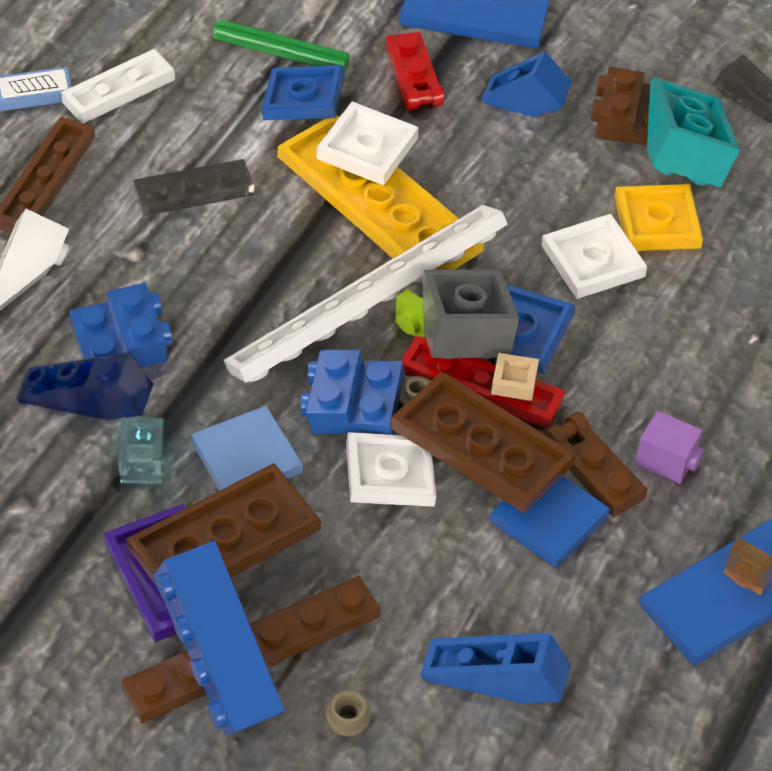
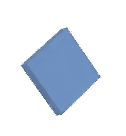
[191,406,303,491]

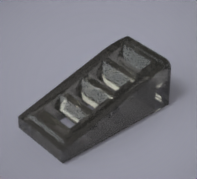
[713,54,772,123]

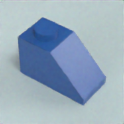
[481,51,572,118]

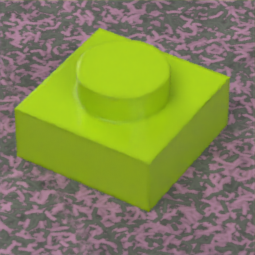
[395,288,426,339]

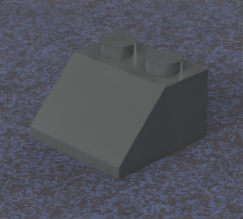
[422,270,519,359]

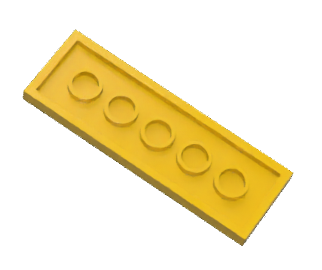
[277,115,485,285]

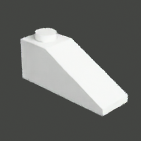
[0,209,69,311]

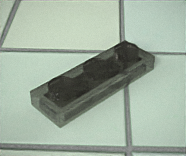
[134,159,254,217]

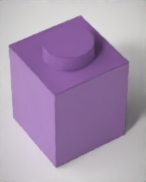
[635,411,704,484]

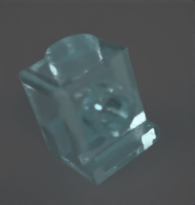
[118,416,165,484]

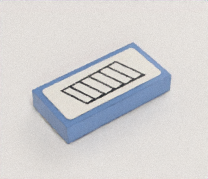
[0,67,72,111]

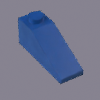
[420,633,571,703]

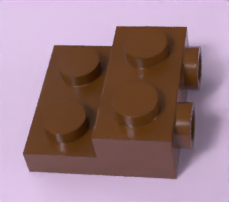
[591,66,650,146]

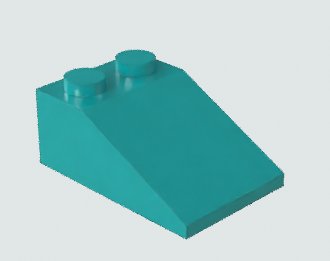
[647,77,740,188]

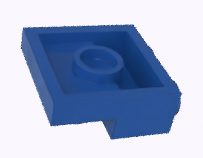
[69,283,172,380]
[301,350,405,435]

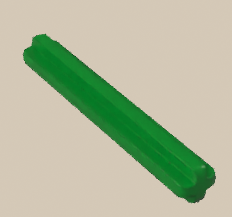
[213,19,350,73]

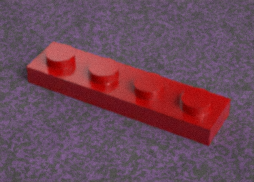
[401,335,565,428]

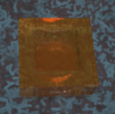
[724,538,772,596]

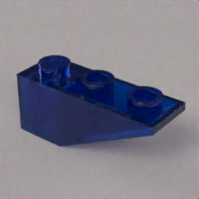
[16,352,154,420]

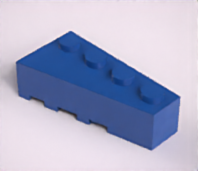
[152,541,285,737]

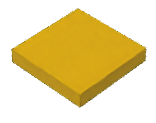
[614,184,703,251]

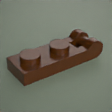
[542,412,648,518]

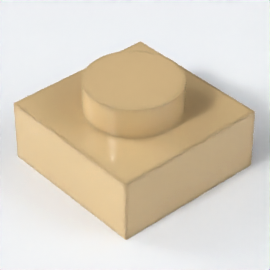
[491,353,539,401]

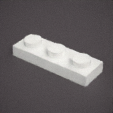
[61,49,175,123]

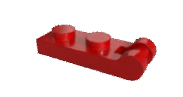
[385,31,444,111]

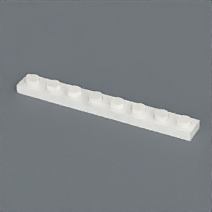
[224,205,508,383]

